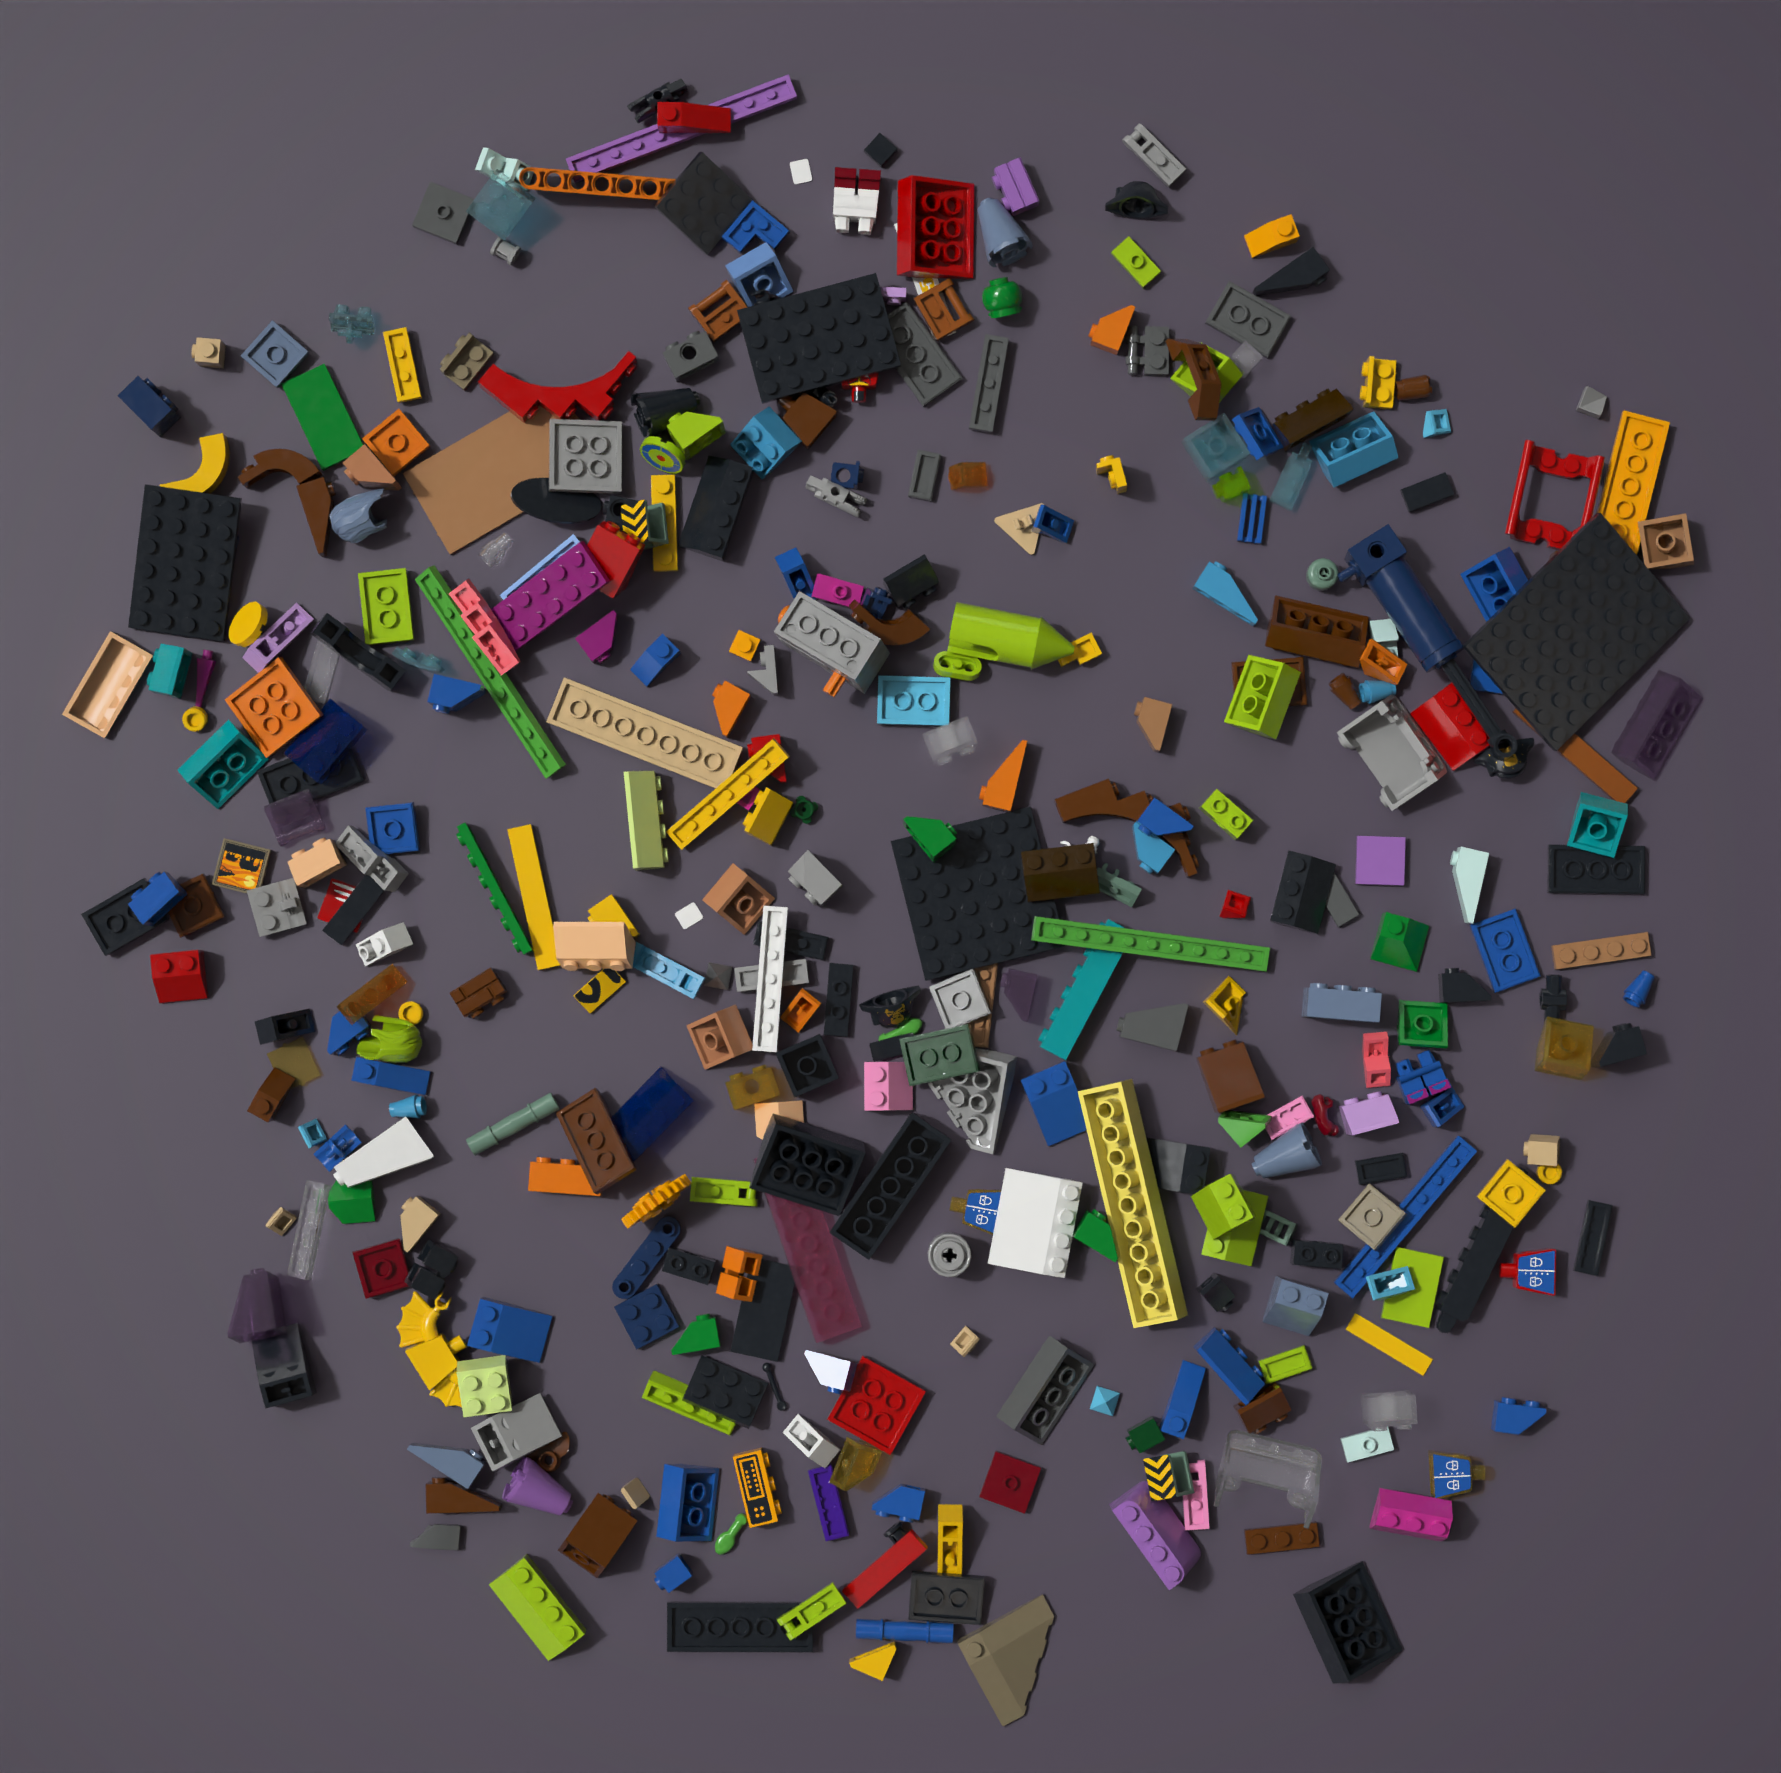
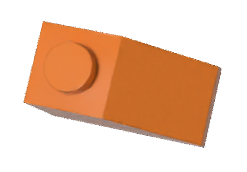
[1088,305,1135,355]
[712,681,751,738]

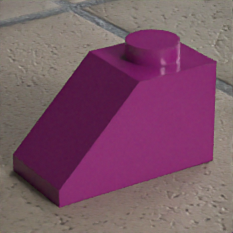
[575,610,618,664]

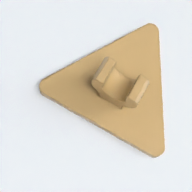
[994,503,1044,555]

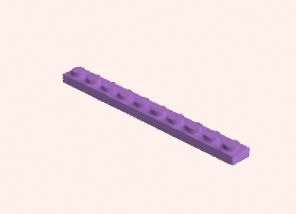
[566,74,797,183]

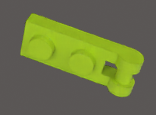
[690,1177,758,1206]
[777,1582,846,1640]

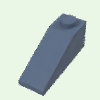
[407,1443,486,1489]

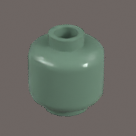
[1306,558,1339,591]

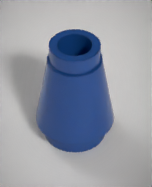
[1623,971,1655,1008]

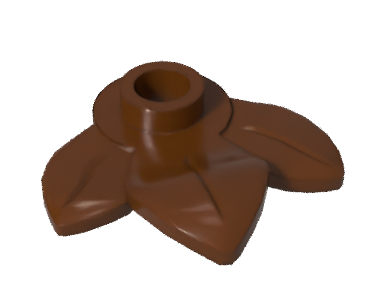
[526,1432,570,1473]

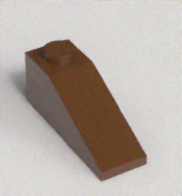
[296,477,336,557]
[426,1477,502,1514]

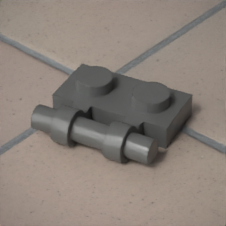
[1126,326,1169,376]

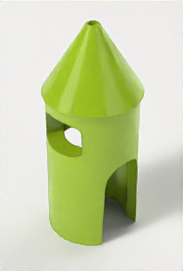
[947,602,1075,670]

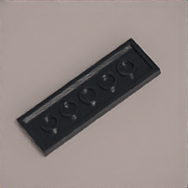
[667,1602,813,1652]

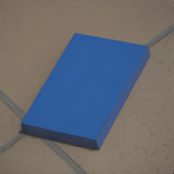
[1469,908,1540,993]

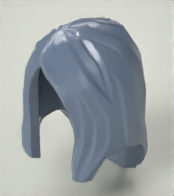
[330,488,387,543]

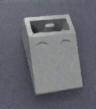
[471,1393,562,1471]

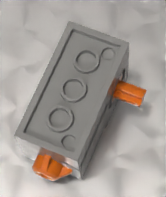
[774,591,890,698]

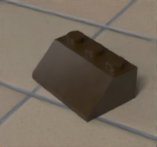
[1271,388,1354,452]
[1021,843,1100,902]

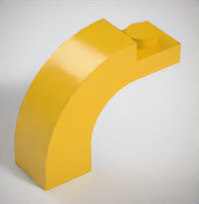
[159,433,230,493]

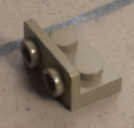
[440,332,494,391]

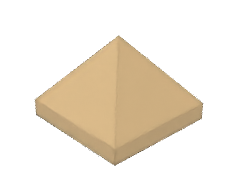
[266,1207,297,1236]
[950,1326,979,1357]

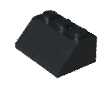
[1270,850,1336,934]

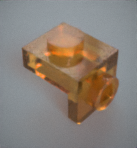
[948,462,988,490]

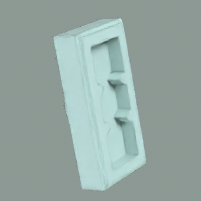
[1340,1426,1394,1462]

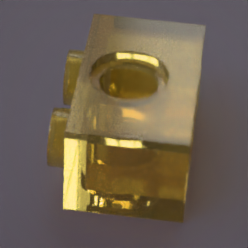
[725,1064,781,1110]

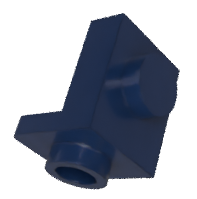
[860,587,893,619]

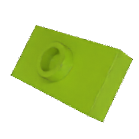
[1111,236,1161,288]

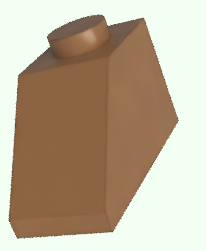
[1134,697,1172,752]

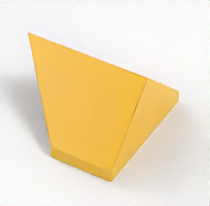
[1203,976,1246,1036]

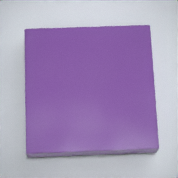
[1355,836,1406,886]

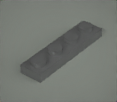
[969,334,1009,433]

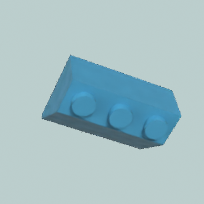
[1309,411,1399,488]

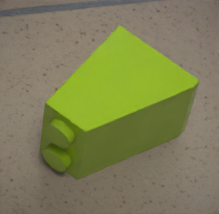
[1191,1174,1257,1240]

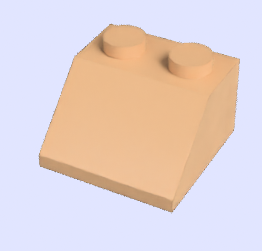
[288,837,347,888]

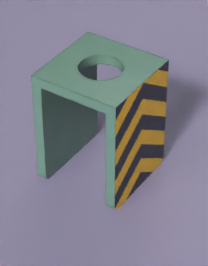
[621,500,669,550]
[1143,1451,1194,1501]

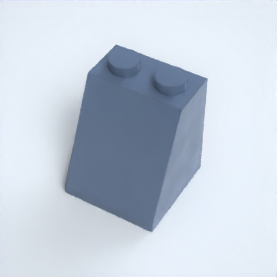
[1262,1276,1329,1336]

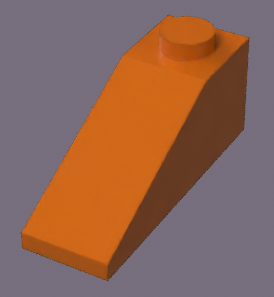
[979,740,1027,812]

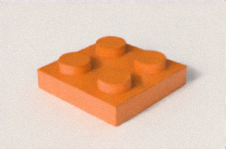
[362,409,431,477]

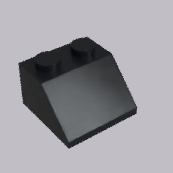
[883,554,939,609]
[1590,1023,1647,1067]

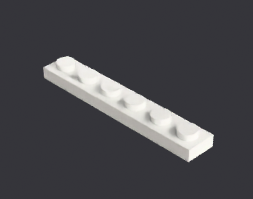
[752,906,788,1052]

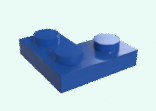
[722,200,789,254]

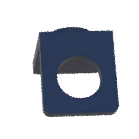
[831,461,864,489]

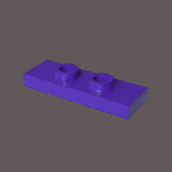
[808,1464,849,1541]

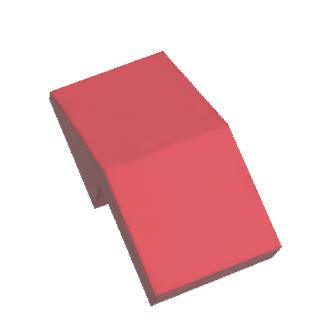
[1362,1031,1391,1088]

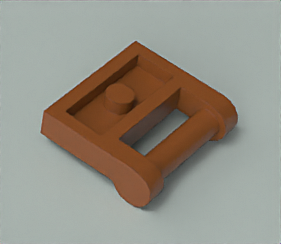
[914,278,975,341]
[688,280,747,342]

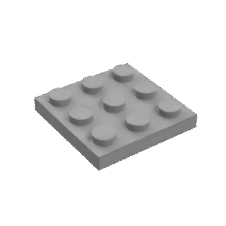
[549,419,622,494]

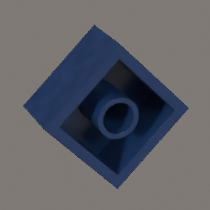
[118,376,181,438]

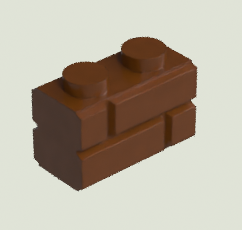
[450,967,507,1019]

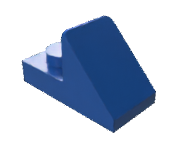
[1031,504,1074,543]

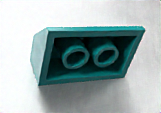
[178,720,269,809]

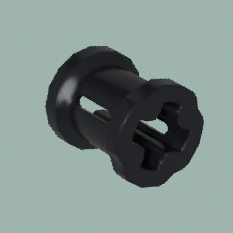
[883,1521,906,1544]

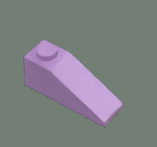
[242,602,314,673]

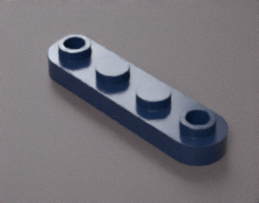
[612,1216,681,1299]

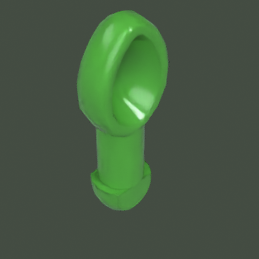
[878,1018,923,1041]
[715,1513,748,1555]

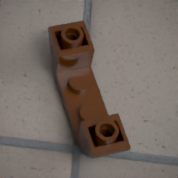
[1165,338,1222,421]

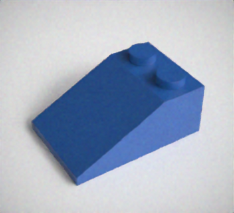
[1020,1061,1087,1146]
[467,1297,553,1363]

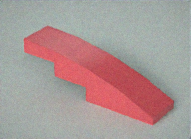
[449,578,520,676]

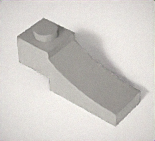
[335,825,409,892]

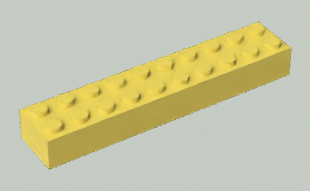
[1078,1079,1188,1328]

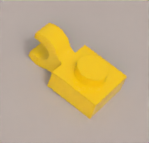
[1058,632,1102,667]

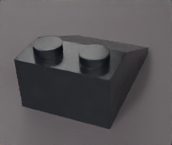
[1146,1137,1210,1194]

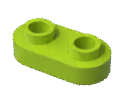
[933,651,982,681]

